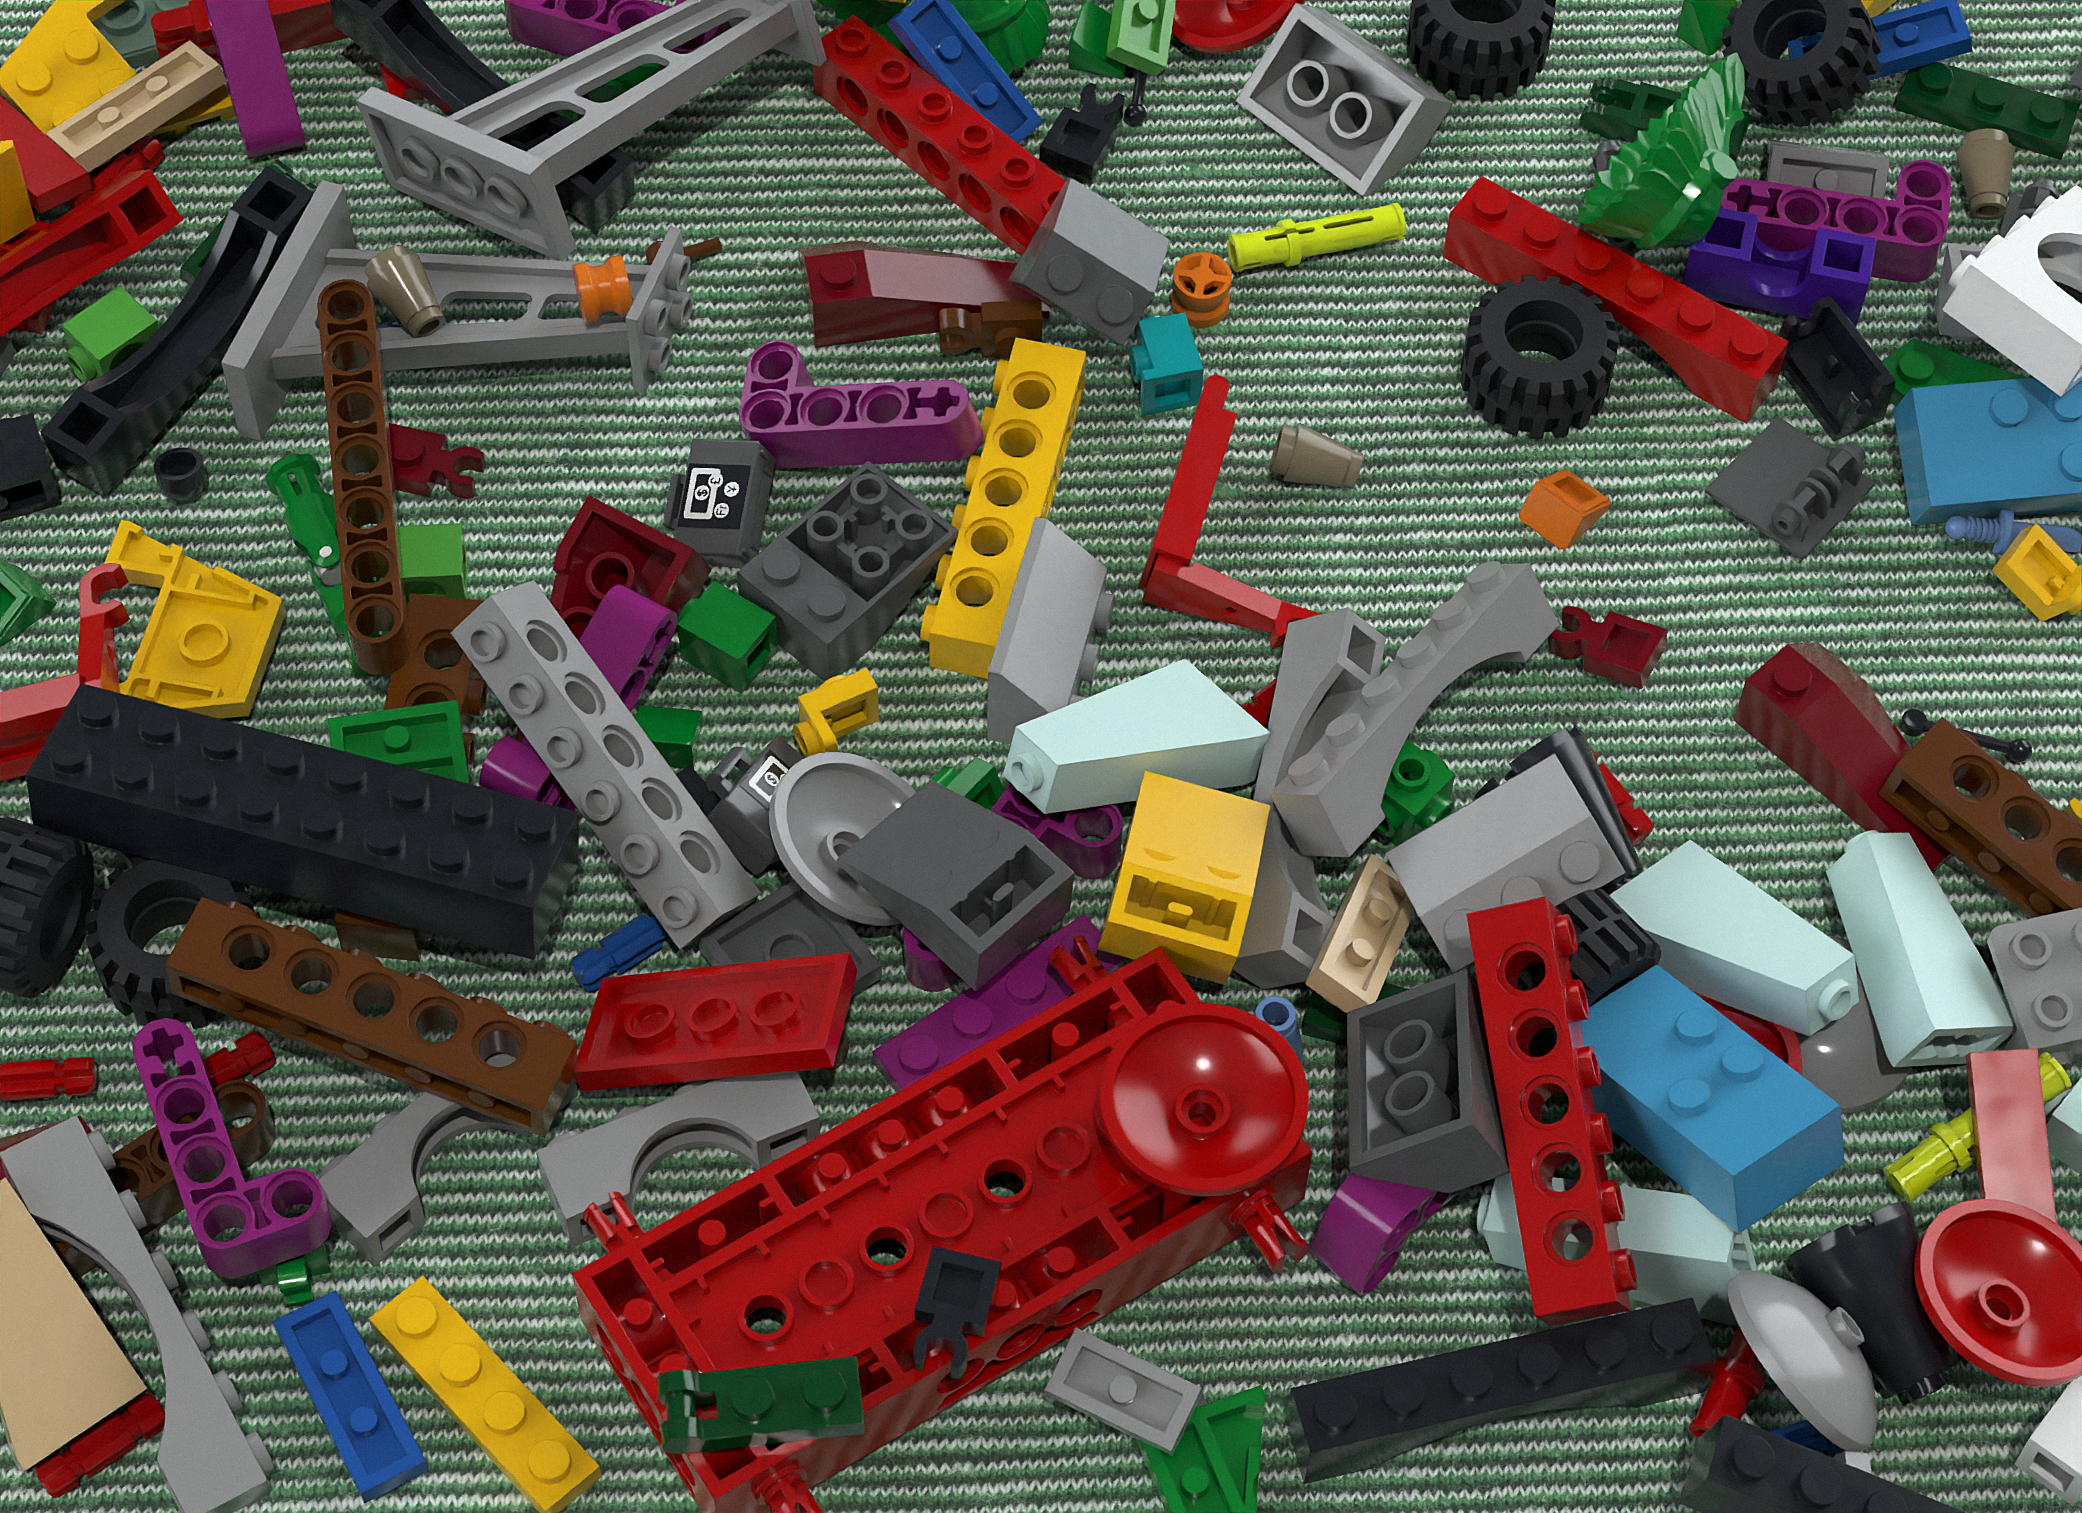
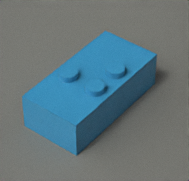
[1893,377,2082,526]
[1553,964,1845,1234]

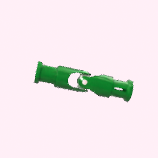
[265,454,388,676]

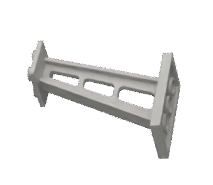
[356,0,827,261]
[221,180,694,442]

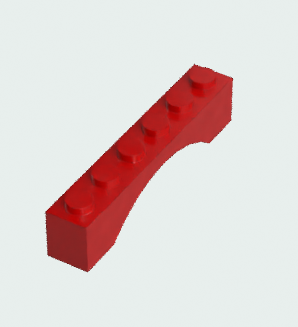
[0,169,183,337]
[1443,176,1789,424]

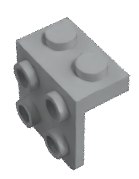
[1987,907,2082,1071]

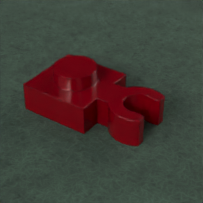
[369,423,486,499]
[1548,606,1667,689]

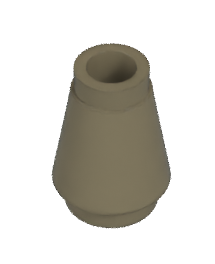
[1956,128,2015,220]
[364,245,445,338]
[1269,423,1363,489]

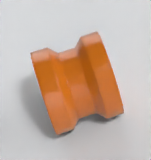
[1171,252,1232,328]
[572,255,633,324]

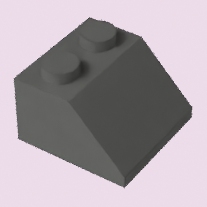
[1008,177,1170,346]

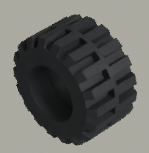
[1407,0,1556,100]
[1721,0,1881,127]
[1460,275,1619,439]
[0,816,94,999]
[85,856,262,1029]
[1518,888,1662,1057]

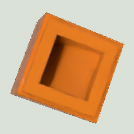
[1519,469,1612,550]

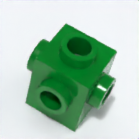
[1374,739,1455,846]

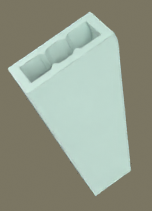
[1003,659,1270,814]
[1826,830,2017,1067]
[1609,840,1859,1037]
[1477,1173,1757,1327]

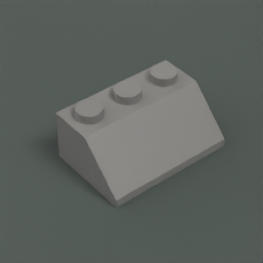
[1236,3,1453,197]
[987,517,1115,745]
[1385,753,1626,973]

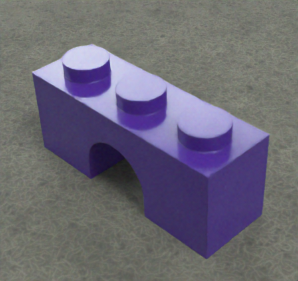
[1682,208,1877,328]

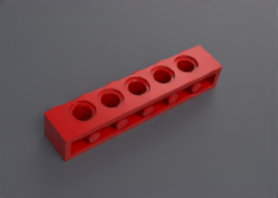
[813,15,1066,257]
[1466,896,1638,1326]

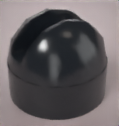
[153,448,206,502]

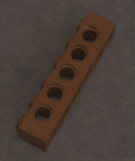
[334,593,487,962]
[1878,717,2082,918]
[165,897,578,1138]

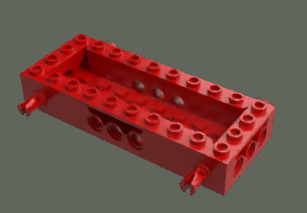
[572,935,1313,1513]

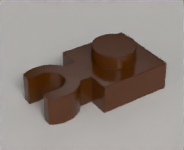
[939,299,1043,359]

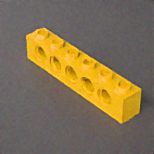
[920,338,1087,679]

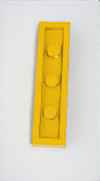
[368,1275,602,1513]

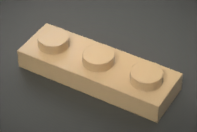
[46,40,227,172]
[1305,853,1415,1013]

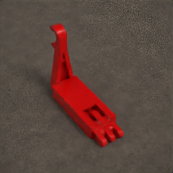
[151,0,424,102]
[1138,375,1320,649]
[0,563,130,781]

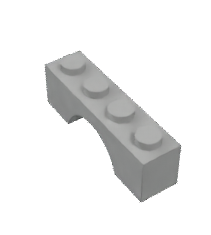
[318,1014,578,1267]
[536,1071,821,1248]

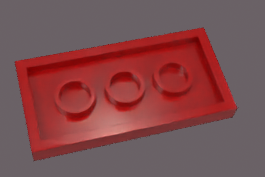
[574,952,858,1092]

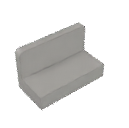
[1766,139,1890,199]
[1045,1328,1205,1456]

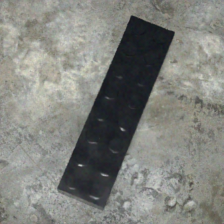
[26,683,579,960]

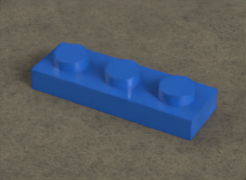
[887,0,1043,143]
[1787,0,1972,81]
[272,1290,429,1504]

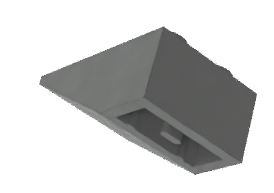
[737,461,958,682]
[837,780,1075,991]

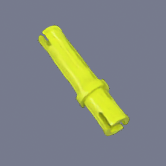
[1227,203,1406,272]
[1883,1052,2072,1204]

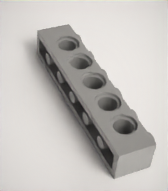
[451,580,762,949]

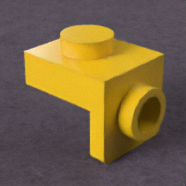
[1991,523,2082,622]
[793,668,879,758]

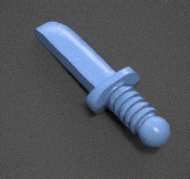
[1945,509,2082,555]

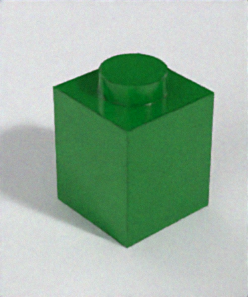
[676,581,778,694]

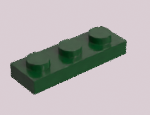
[1895,62,2080,160]

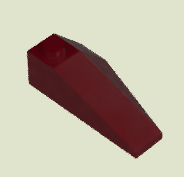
[798,240,1050,348]
[516,495,712,742]
[1733,642,1953,873]

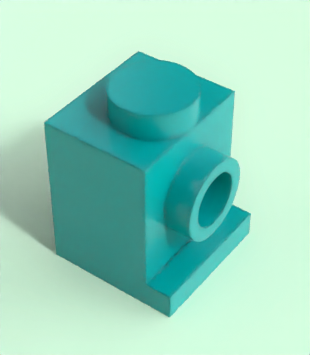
[1129,312,1204,416]

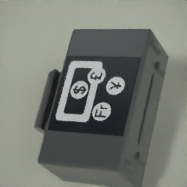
[662,439,775,569]
[706,735,804,876]

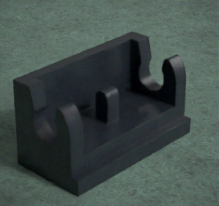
[1778,294,1896,442]

